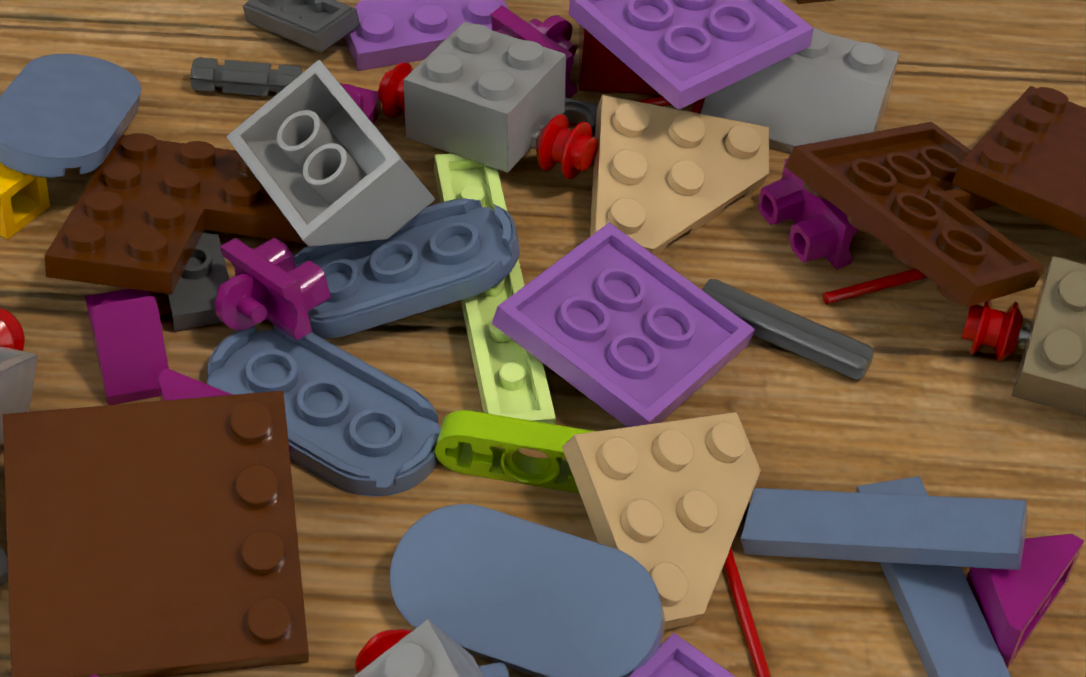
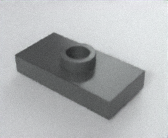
[243,0,360,53]
[166,230,229,331]

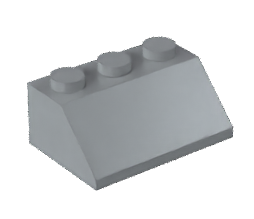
[701,28,900,154]
[226,59,435,247]

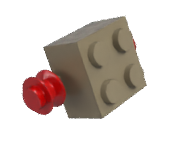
[961,256,1086,417]

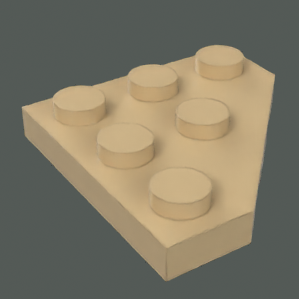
[590,95,769,256]
[562,412,761,630]

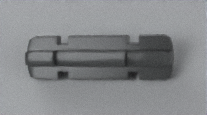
[190,57,303,97]

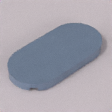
[0,54,141,178]
[293,198,520,338]
[207,324,440,497]
[390,504,665,677]

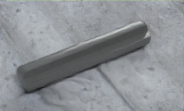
[702,279,874,380]

